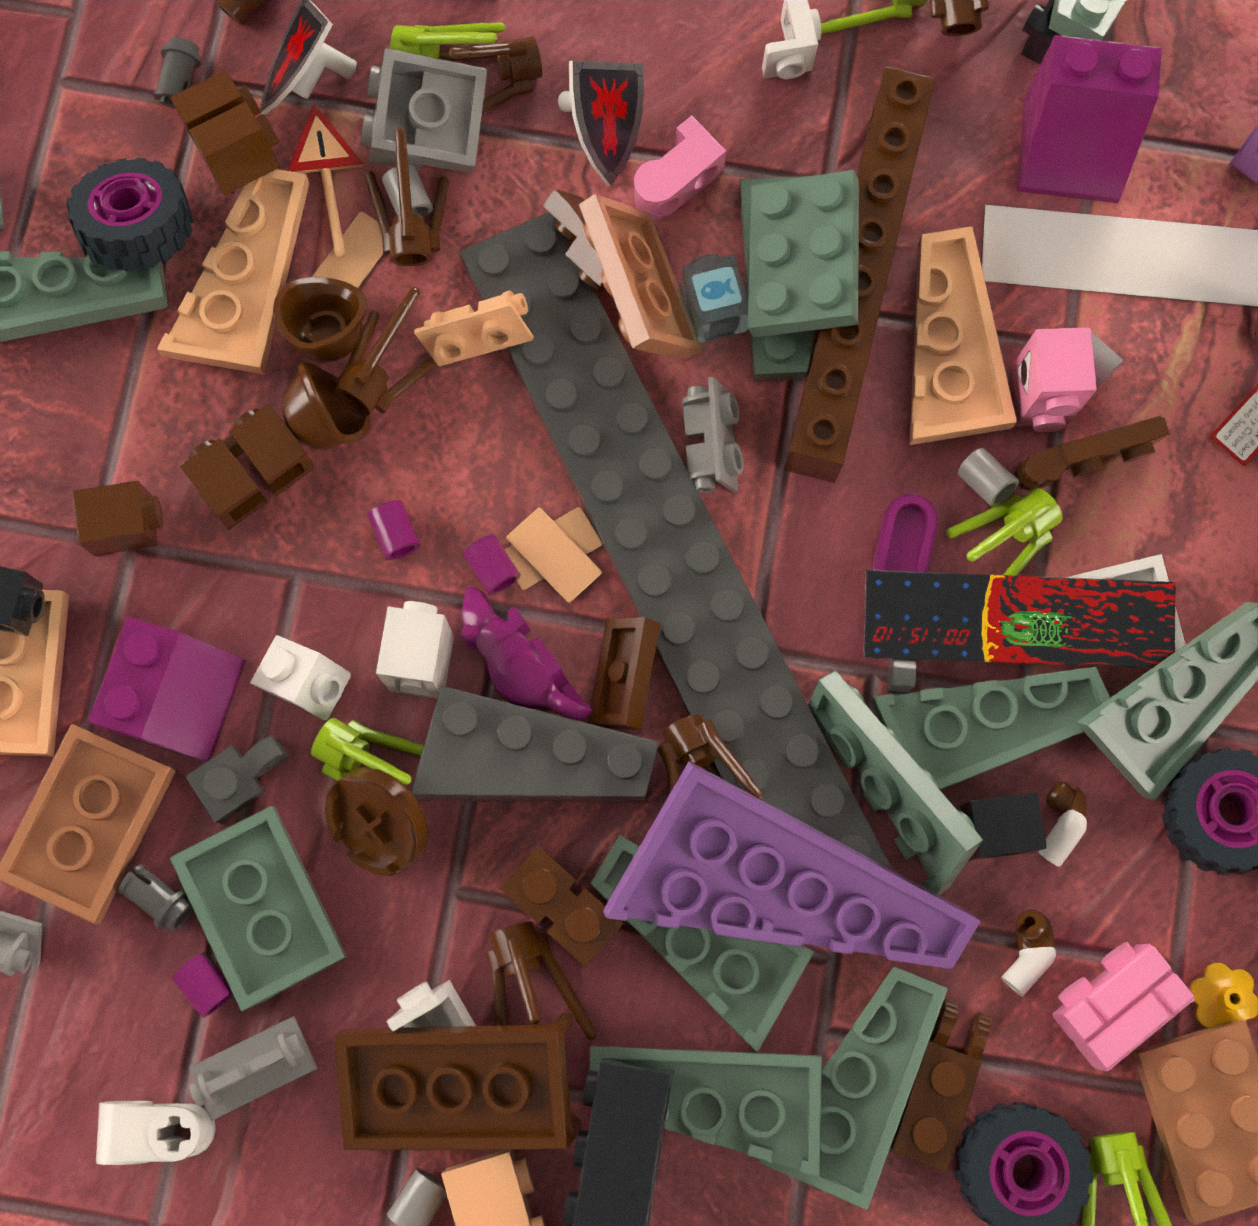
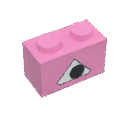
[1011,328,1097,432]

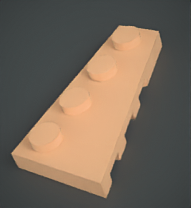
[157,169,309,375]
[909,227,1017,445]

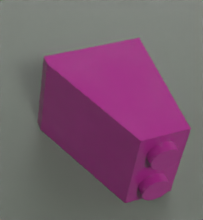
[1017,35,1162,203]

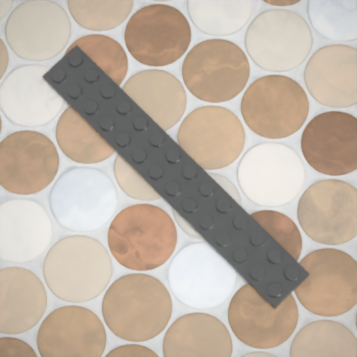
[459,212,890,867]

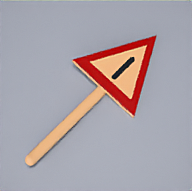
[288,102,364,258]

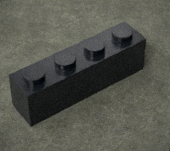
[563,1058,674,1226]

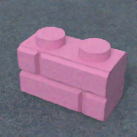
[1052,942,1195,1071]

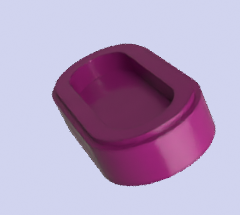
[871,494,938,572]

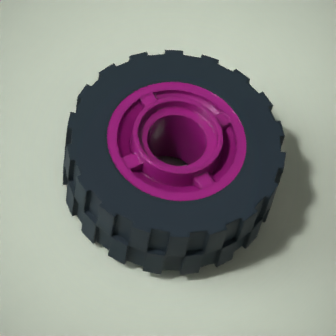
[66,158,193,272]
[1162,748,1258,875]
[954,1102,1093,1226]

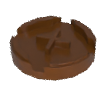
[324,767,428,876]

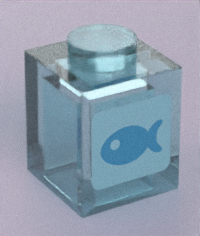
[681,254,748,343]

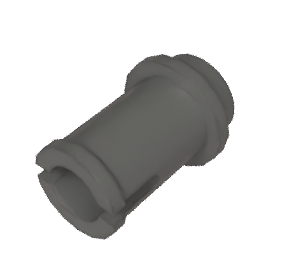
[153,37,202,108]
[118,864,193,932]

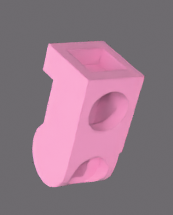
[634,115,726,220]

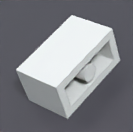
[376,601,454,699]

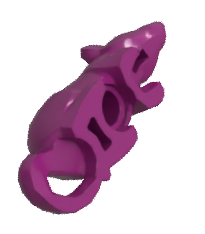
[461,586,592,721]

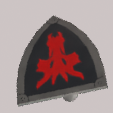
[260,0,357,115]
[558,61,644,186]

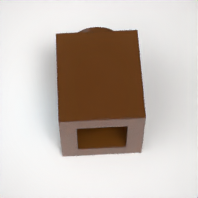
[73,481,163,556]

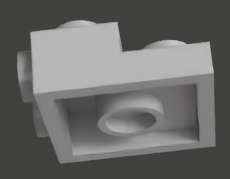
[360,48,487,174]

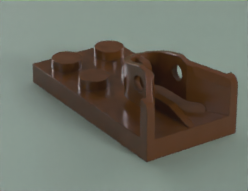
[334,1013,581,1150]

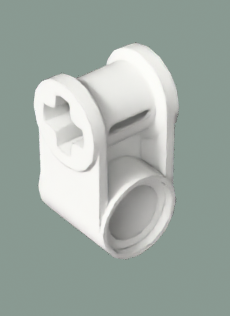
[96,1101,216,1165]

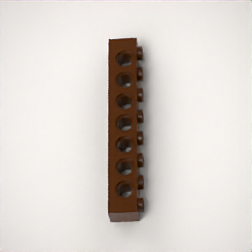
[784,66,936,483]

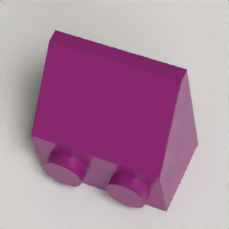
[88,616,246,762]

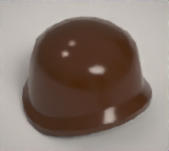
[273,277,368,363]
[282,362,370,450]

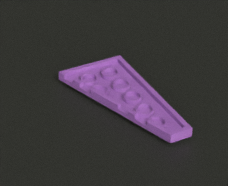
[603,761,981,969]

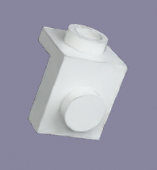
[762,0,821,79]
[250,635,351,720]
[386,980,476,1031]

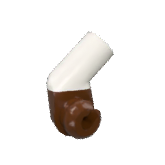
[1038,781,1087,867]
[1001,909,1056,997]

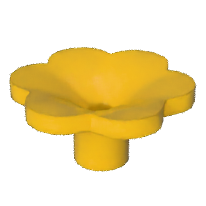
[1188,963,1258,1028]

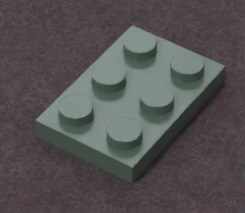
[748,170,859,338]
[170,806,348,1011]

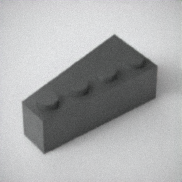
[411,686,659,803]

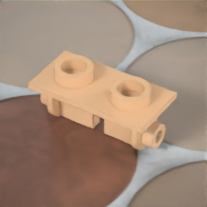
[414,291,534,367]

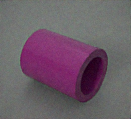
[367,500,420,560]
[463,534,521,595]
[171,952,233,1018]

